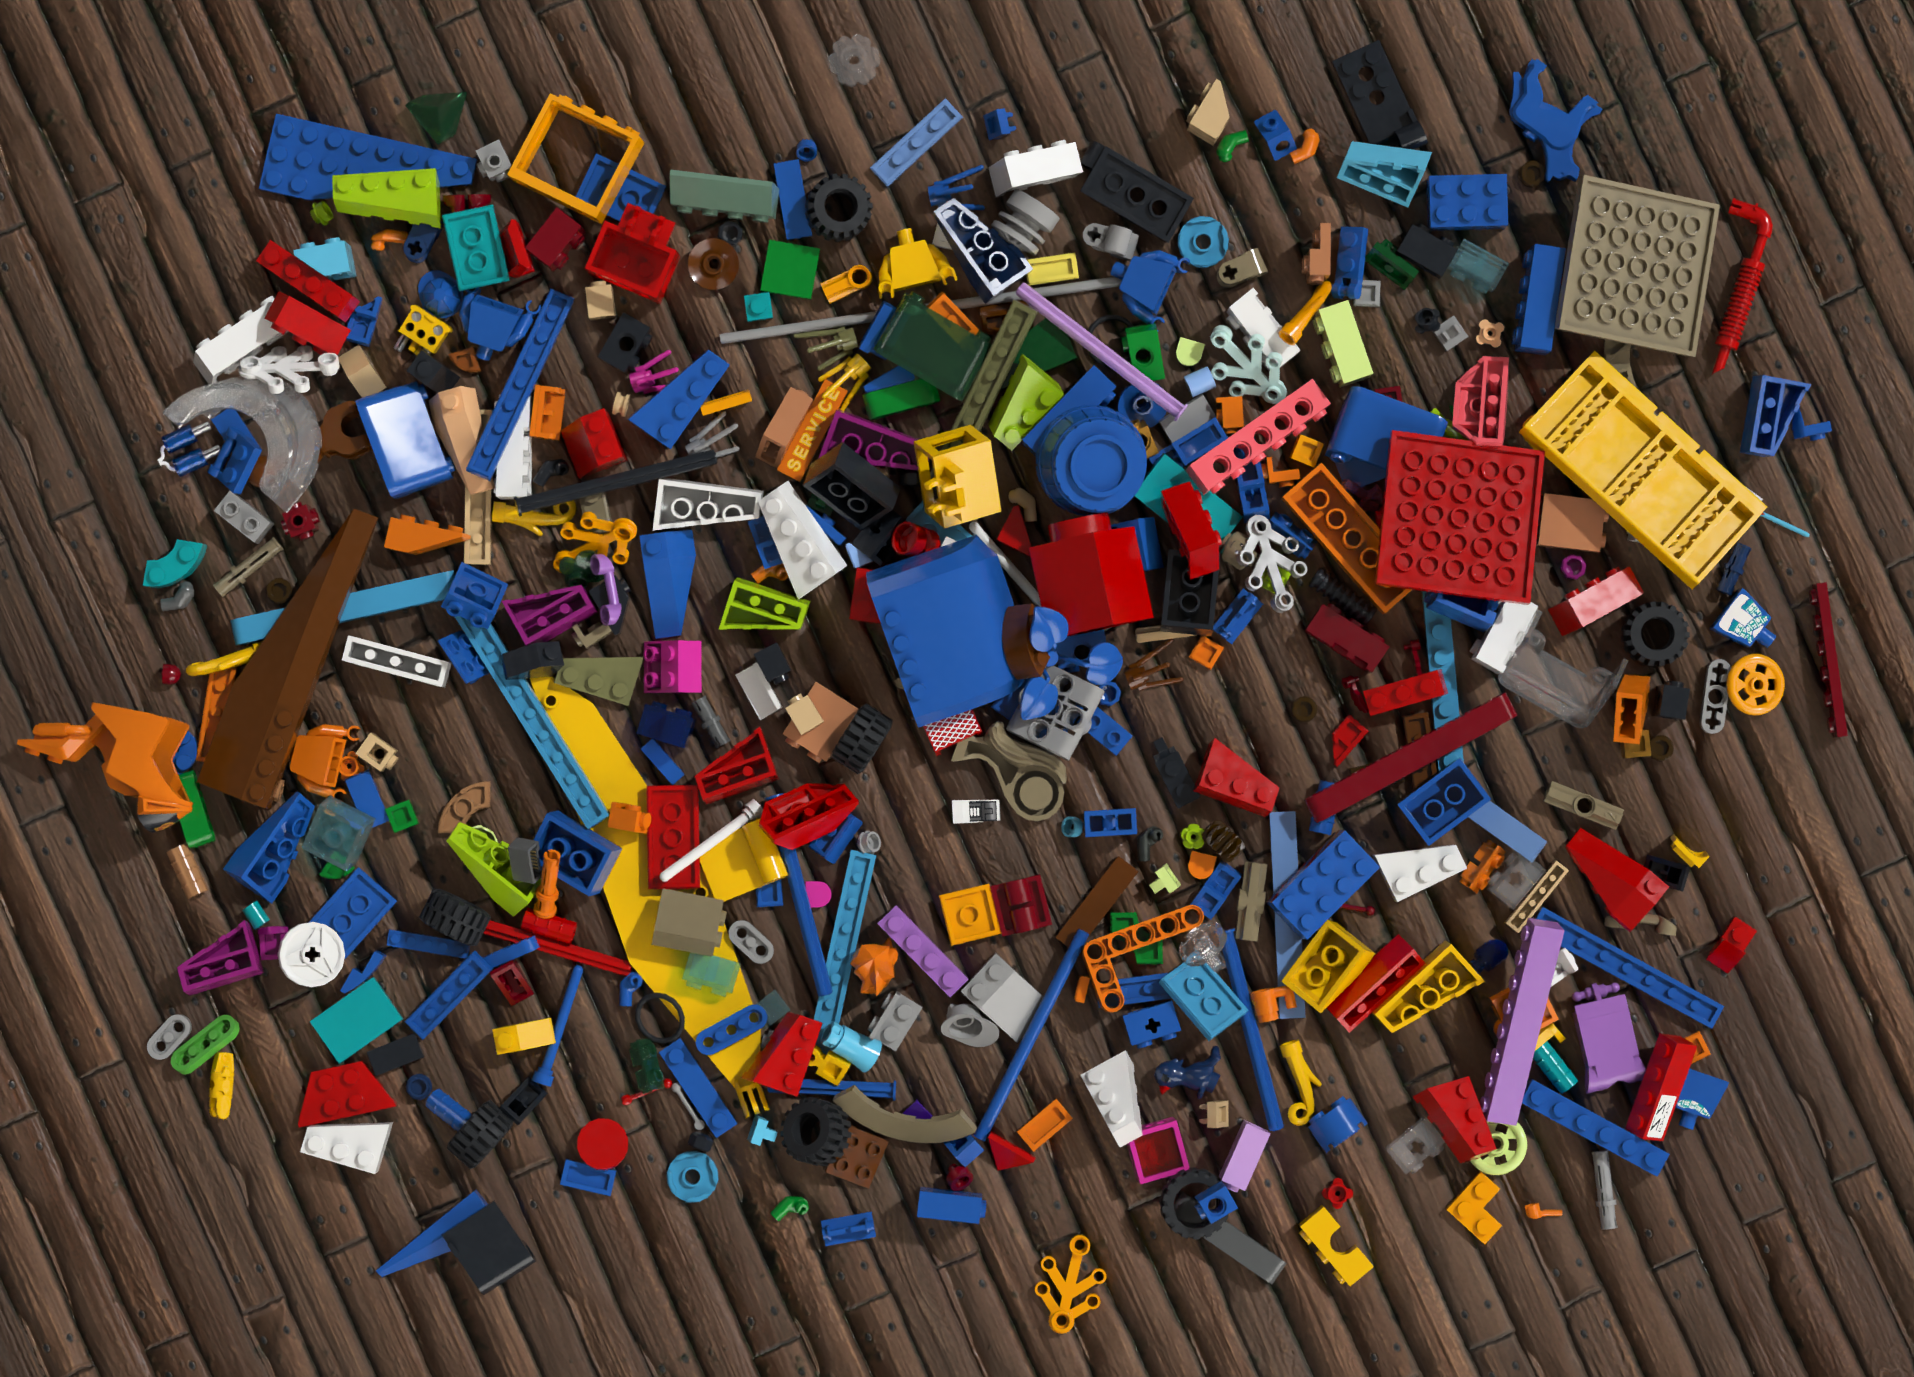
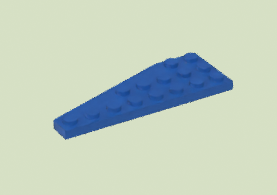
[259,114,478,201]

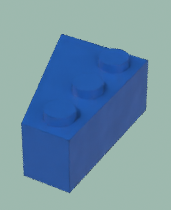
[1740,375,1811,457]

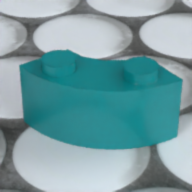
[143,539,207,588]

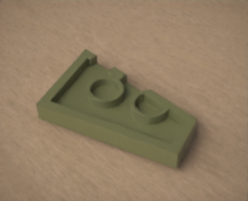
[554,657,644,706]

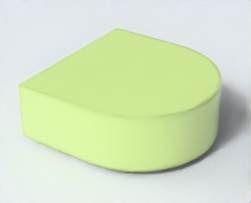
[1176,337,1205,367]

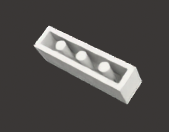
[342,635,452,688]

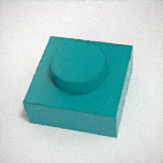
[744,292,773,322]

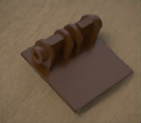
[825,1125,889,1189]

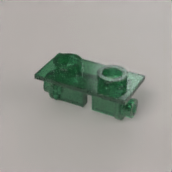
[629,1039,665,1094]

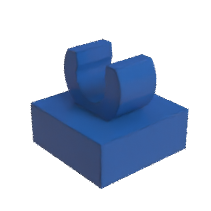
[983,108,1016,140]

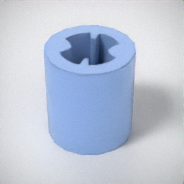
[1184,366,1216,398]

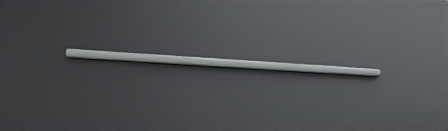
[720,277,1122,344]

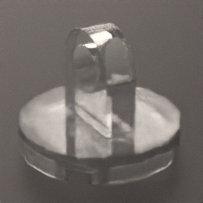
[1179,922,1227,973]

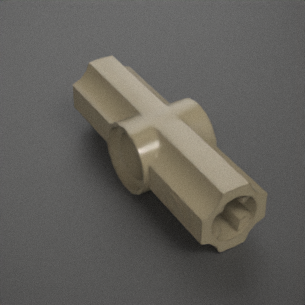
[1543,781,1624,830]
[1235,862,1267,941]

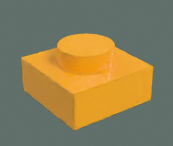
[1289,434,1324,468]

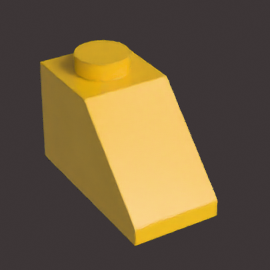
[492,1018,556,1055]

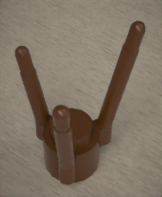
[1124,639,1183,692]

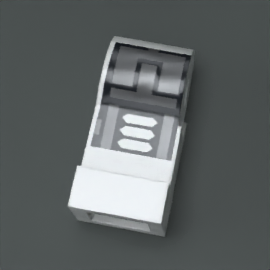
[952,800,1000,824]

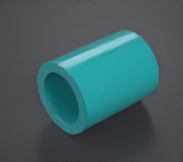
[242,901,270,930]

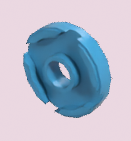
[1177,216,1229,268]
[667,1150,719,1202]

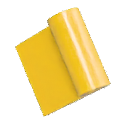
[700,819,788,902]

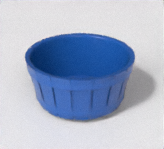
[1036,405,1147,516]

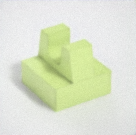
[1149,863,1181,894]

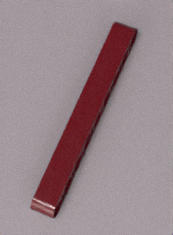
[1304,692,1518,823]

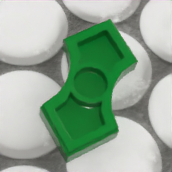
[1110,912,1163,964]

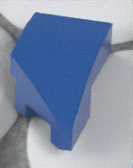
[345,296,382,347]

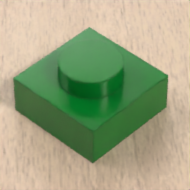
[385,799,419,833]

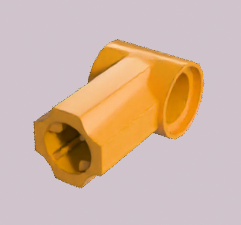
[820,265,872,304]

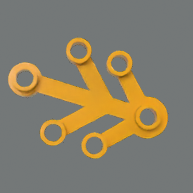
[553,512,637,574]
[1035,1234,1107,1334]

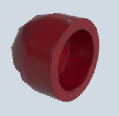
[162,664,181,685]

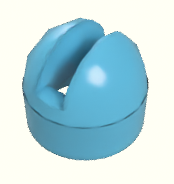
[1061,816,1084,837]

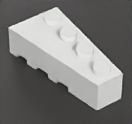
[494,395,532,500]

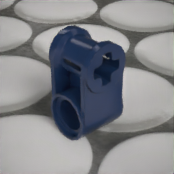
[403,221,444,264]

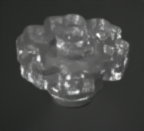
[828,34,881,87]

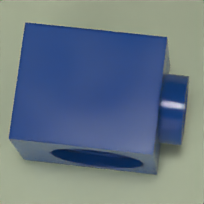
[1194,1181,1238,1224]

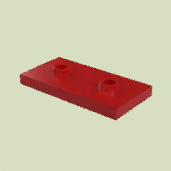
[646,785,700,889]

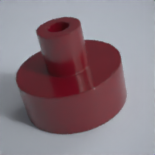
[946,1164,973,1191]

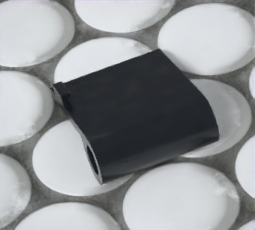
[442,1200,537,1295]

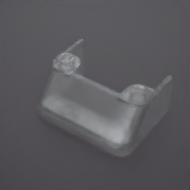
[1498,610,1628,728]

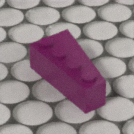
[818,409,930,470]

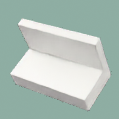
[735,662,783,720]

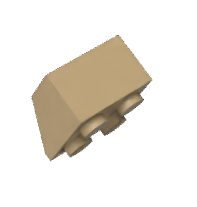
[1186,79,1229,146]

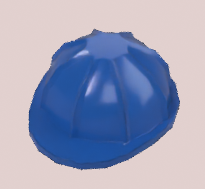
[418,270,463,318]

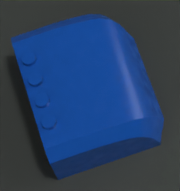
[866,535,1026,728]

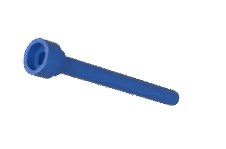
[531,965,583,1087]

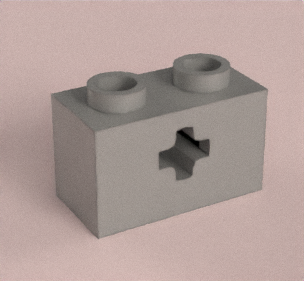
[214,491,274,544]

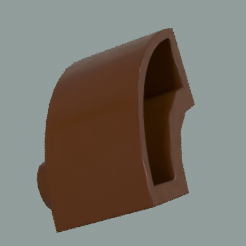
[1002,603,1050,680]

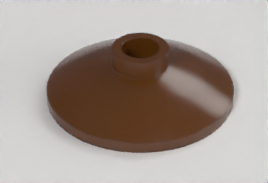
[688,238,739,290]

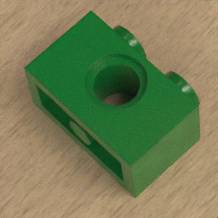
[1121,323,1165,381]

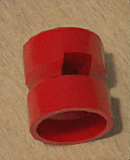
[892,522,940,557]

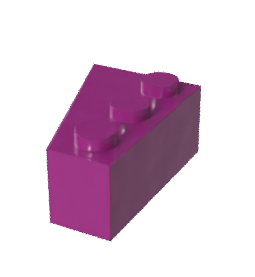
[502,585,598,646]

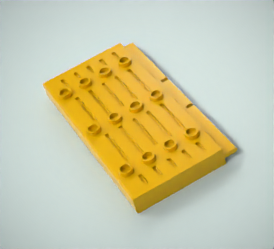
[1519,351,1767,590]

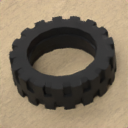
[1159,1167,1228,1240]

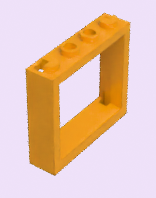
[507,93,644,224]

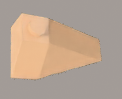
[428,386,495,495]

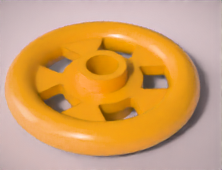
[1726,654,1785,716]

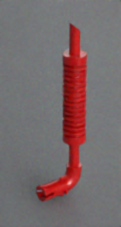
[1711,198,1773,375]

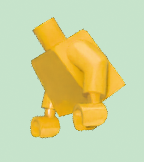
[878,228,957,299]

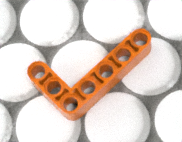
[1082,905,1204,1013]

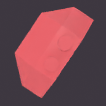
[1452,356,1509,446]

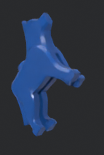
[1509,59,1603,183]

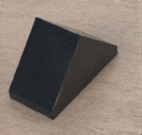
[1644,854,1691,892]
[499,1076,548,1125]

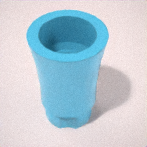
[820,1021,882,1073]

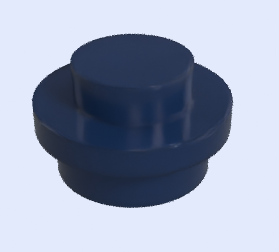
[406,1074,432,1100]

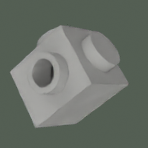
[476,139,512,183]

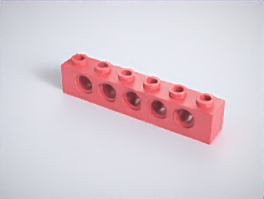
[1186,379,1331,495]

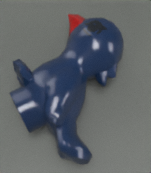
[1154,1046,1221,1100]

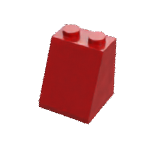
[561,408,627,479]

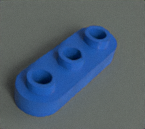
[696,1004,767,1055]

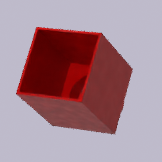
[1029,512,1154,636]

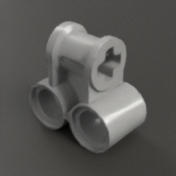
[1083,223,1139,261]

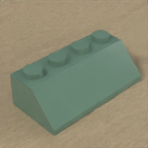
[670,170,779,223]

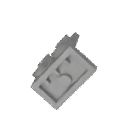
[867,991,923,1051]

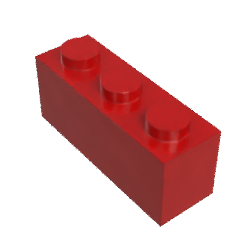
[264,291,351,355]
[1363,669,1448,716]

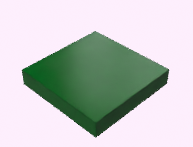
[760,240,820,300]

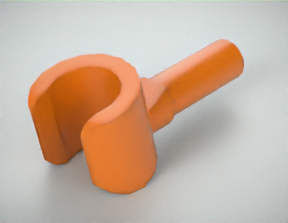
[1525,1203,1562,1219]

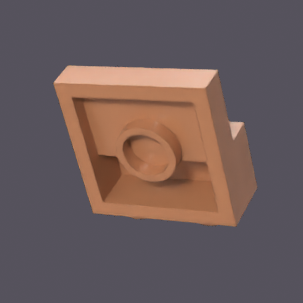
[1301,223,1331,285]

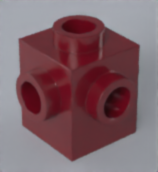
[281,502,320,541]

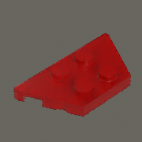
[298,1061,397,1128]

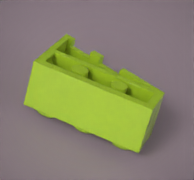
[988,353,1065,451]

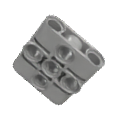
[1006,666,1105,761]

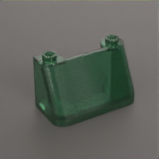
[873,291,992,401]

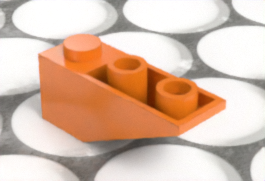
[384,514,471,555]

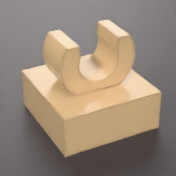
[1199,1100,1229,1128]

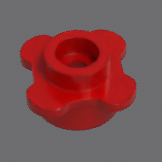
[1322,1178,1353,1209]

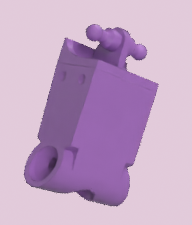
[1572,983,1646,1094]

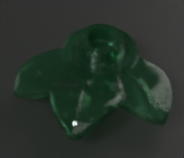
[559,550,604,589]

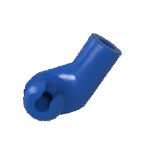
[619,972,643,1006]

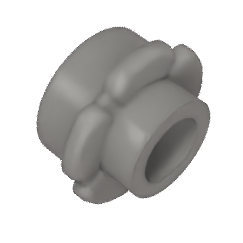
[857,831,881,854]

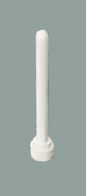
[969,522,1041,607]
[659,799,763,882]

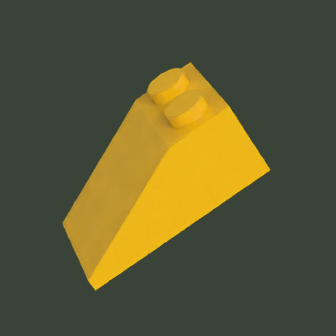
[1281,920,1376,1013]

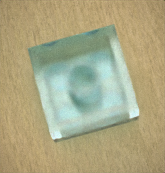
[302,795,376,871]

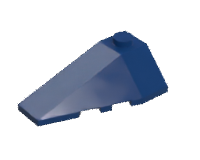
[640,530,696,639]
[223,792,315,904]

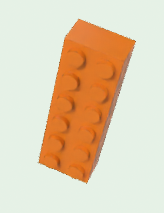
[1281,463,1412,615]

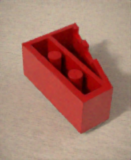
[1161,481,1222,580]
[1413,1076,1497,1163]

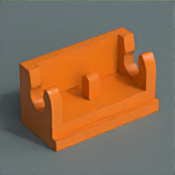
[529,385,566,441]

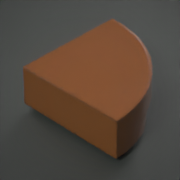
[448,347,481,373]

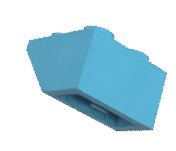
[293,237,357,281]

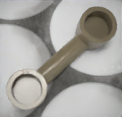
[1604,914,1677,936]

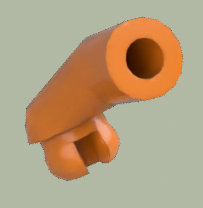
[1289,129,1320,165]
[751,563,789,584]

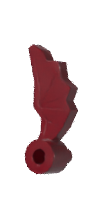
[1403,639,1422,676]
[1342,675,1369,713]

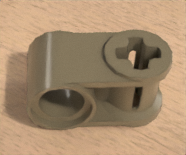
[1216,248,1268,288]

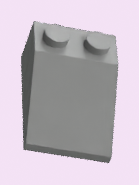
[961,952,1043,1043]

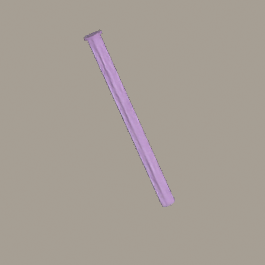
[1016,283,1188,421]

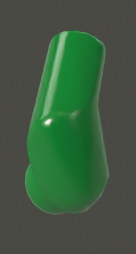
[1216,130,1249,162]
[770,1196,809,1221]

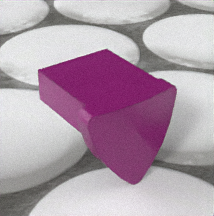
[257,926,289,960]

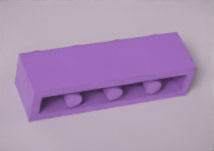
[877,905,969,997]

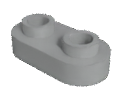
[729,920,774,964]
[147,1014,192,1060]

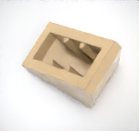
[338,345,387,398]

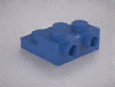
[441,562,508,629]

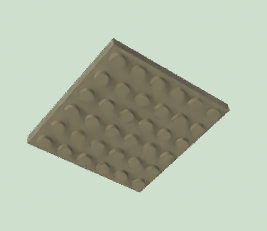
[1554,175,1720,357]

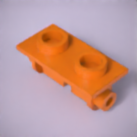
[1459,839,1506,894]

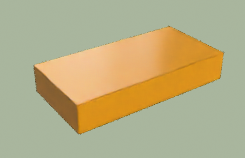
[700,389,752,416]

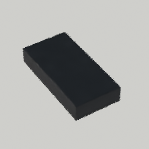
[367,1033,425,1076]

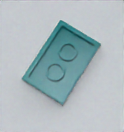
[442,204,510,291]
[310,977,404,1064]

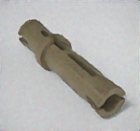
[213,537,284,597]

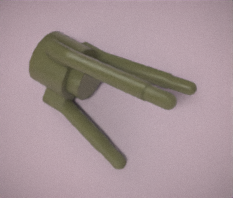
[793,327,858,371]

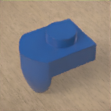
[1792,409,1832,441]

